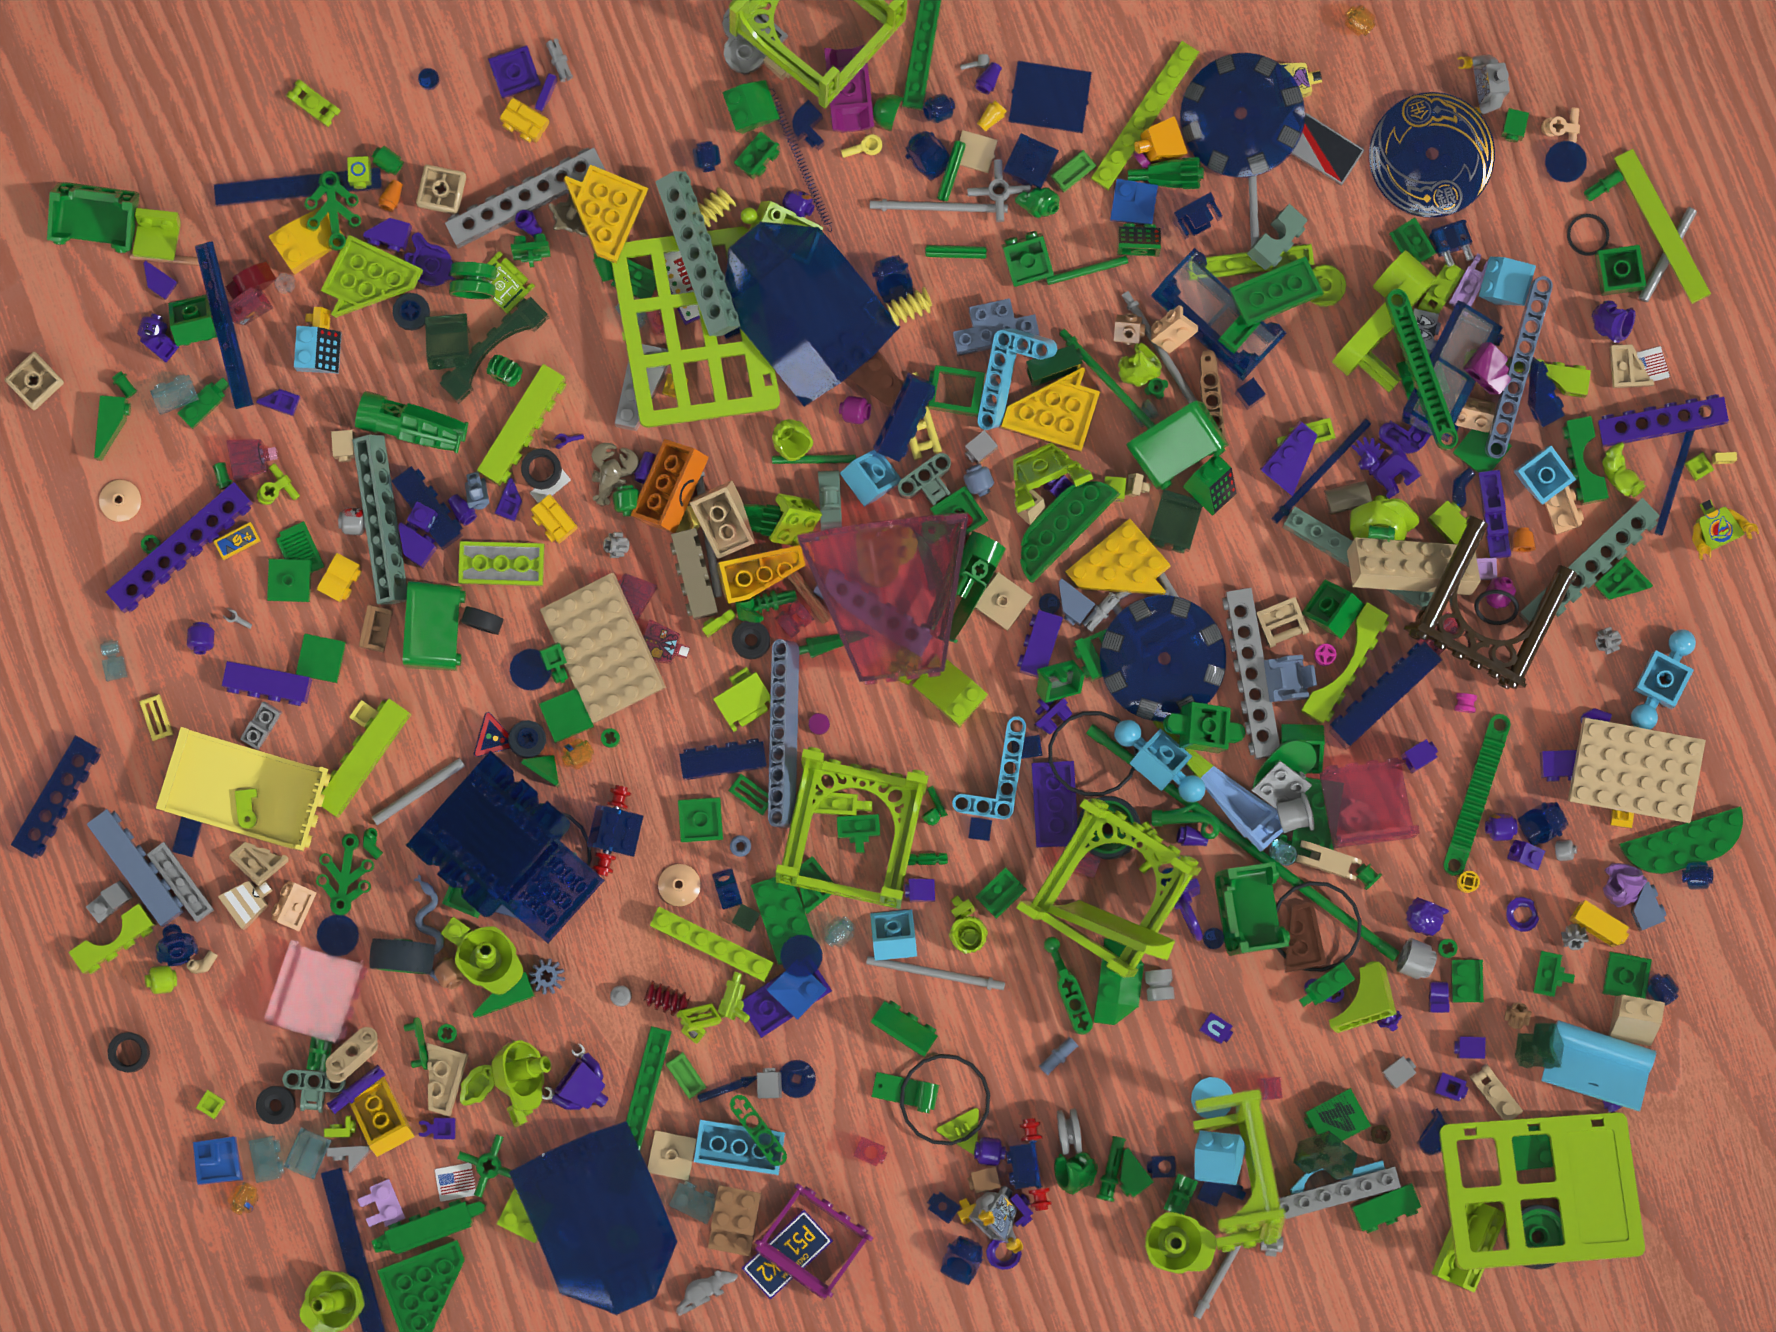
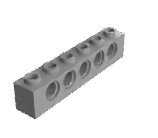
[1279,1167,1401,1219]

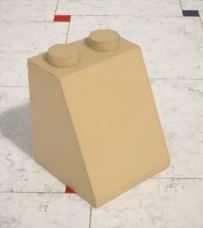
[1609,995,1665,1046]

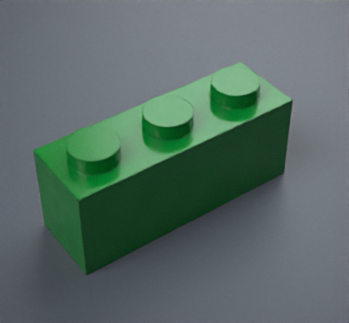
[1351,1183,1422,1234]

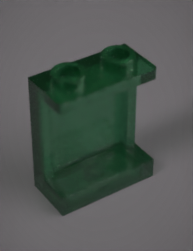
[425,313,471,370]
[1149,490,1203,554]

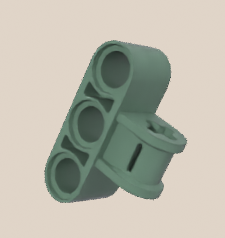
[898,453,951,506]
[818,470,842,532]
[282,1069,346,1113]

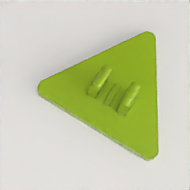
[937,1108,979,1155]

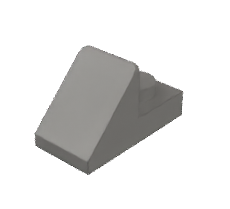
[86,881,133,924]
[327,1146,372,1173]

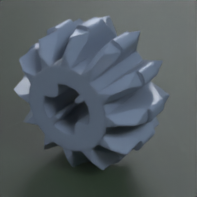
[529,959,565,995]

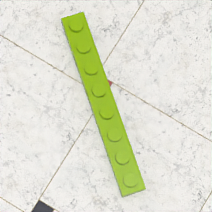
[1091,41,1199,191]

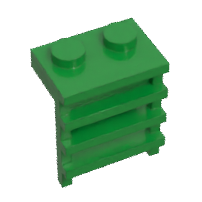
[1072,623,1137,682]

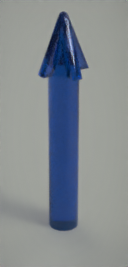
[697,1076,757,1103]

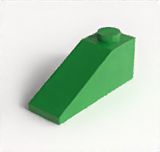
[94,395,131,461]
[473,972,536,1018]

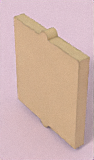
[960,130,998,173]

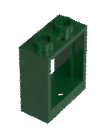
[1025,344,1083,387]

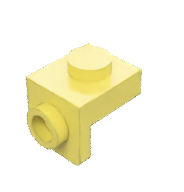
[676,506,701,533]

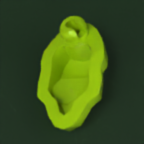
[460,1065,495,1106]

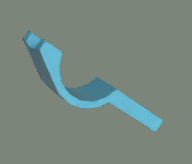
[1290,1160,1385,1195]

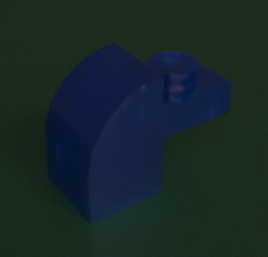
[792,100,825,151]
[1196,1181,1246,1207]

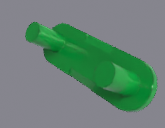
[404,1017,429,1070]

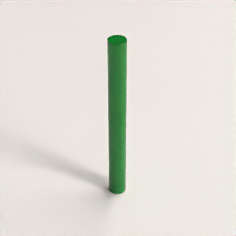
[1046,255,1129,285]
[772,455,856,464]

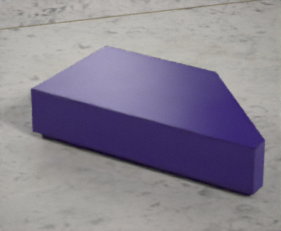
[534,73,558,112]
[144,260,178,300]
[140,334,179,363]
[256,389,301,416]
[495,477,523,522]

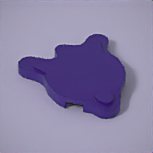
[404,232,455,287]

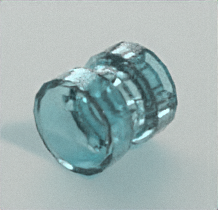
[1130,399,1159,428]
[1269,840,1297,866]

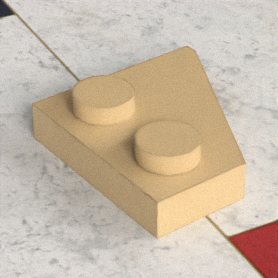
[1609,344,1654,388]
[229,842,289,886]

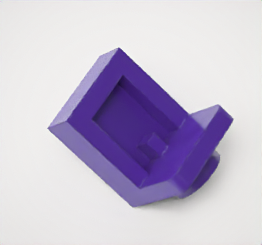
[1507,840,1545,871]
[1010,1193,1033,1227]

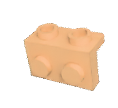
[1151,305,1198,354]

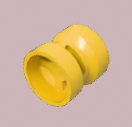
[1457,871,1480,893]

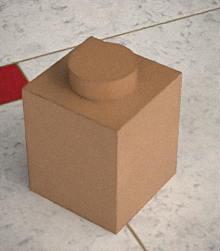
[968,1166,1001,1194]

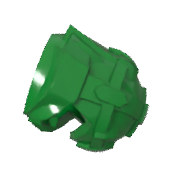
[1054,1152,1098,1195]

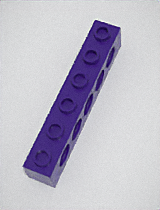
[1598,394,1729,447]

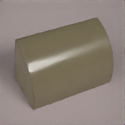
[1324,481,1372,515]

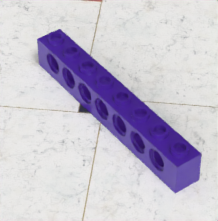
[106,482,253,613]

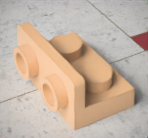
[1451,394,1496,433]
[1544,486,1584,535]
[271,881,316,931]

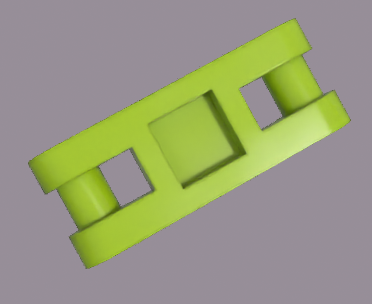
[285,79,341,127]

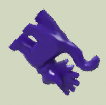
[1352,422,1422,499]

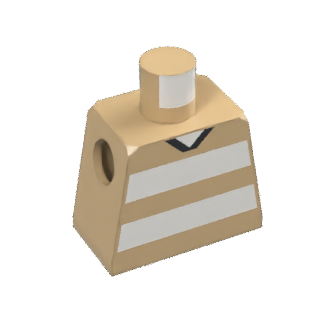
[218,881,273,930]

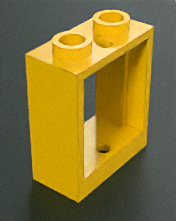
[1569,900,1629,947]

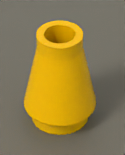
[977,100,1007,131]

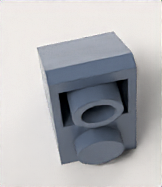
[1631,882,1667,931]

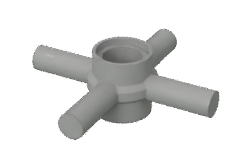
[967,159,1031,222]

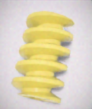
[697,187,737,227]
[886,287,933,326]

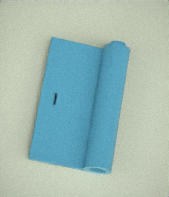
[1541,1020,1656,1112]

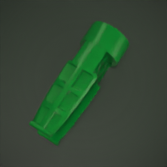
[355,391,469,453]
[923,531,1006,643]

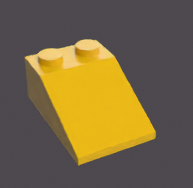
[269,207,342,275]
[350,1077,415,1157]

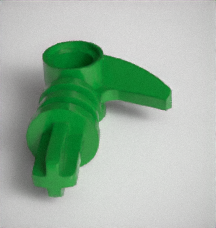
[735,590,797,623]

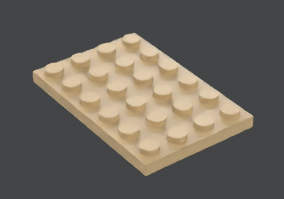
[540,573,666,724]
[1568,717,1706,823]

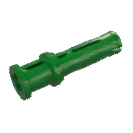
[1096,1136,1126,1202]

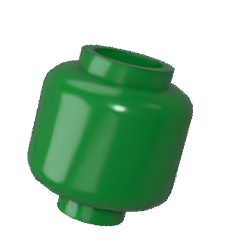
[613,485,640,517]

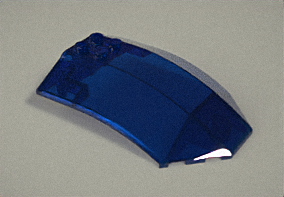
[725,221,900,407]
[509,1121,677,1315]

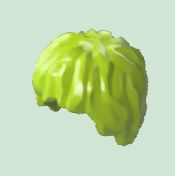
[772,419,814,461]
[949,916,988,954]

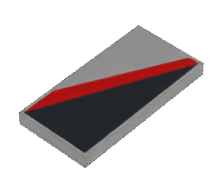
[1271,105,1364,186]

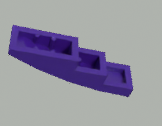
[1478,470,1511,559]

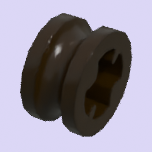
[1371,1125,1391,1144]

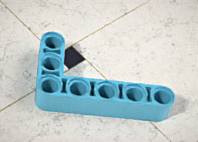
[978,328,1057,430]
[952,717,1026,819]

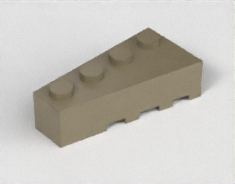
[670,528,718,620]

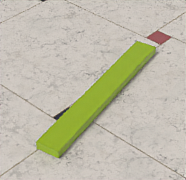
[1614,149,1711,304]

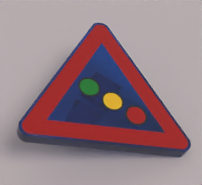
[473,712,510,757]

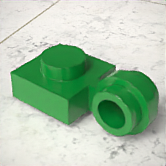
[539,642,568,684]

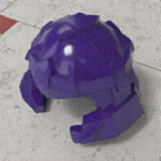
[1592,300,1636,343]

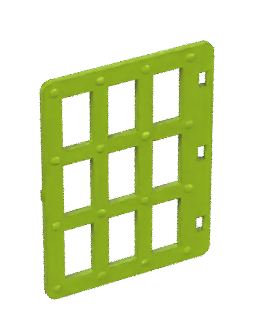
[611,227,780,428]

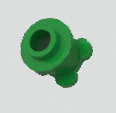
[1355,863,1382,890]

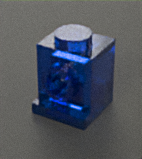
[927,1192,961,1224]

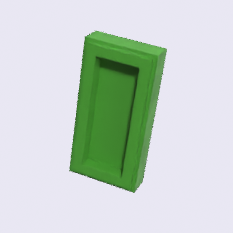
[1051,150,1096,193]
[666,1052,707,1100]

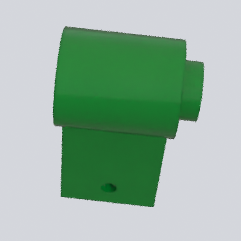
[871,1072,940,1114]

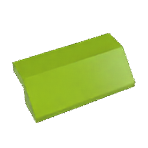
[1431,1203,1505,1293]

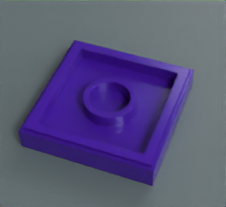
[488,45,541,99]

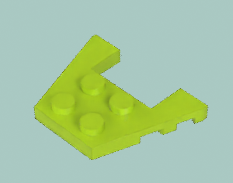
[1013,443,1093,513]

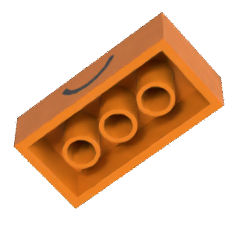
[631,439,709,534]

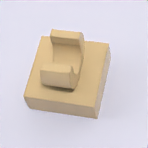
[1125,473,1151,497]

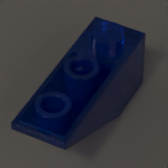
[1528,357,1565,427]

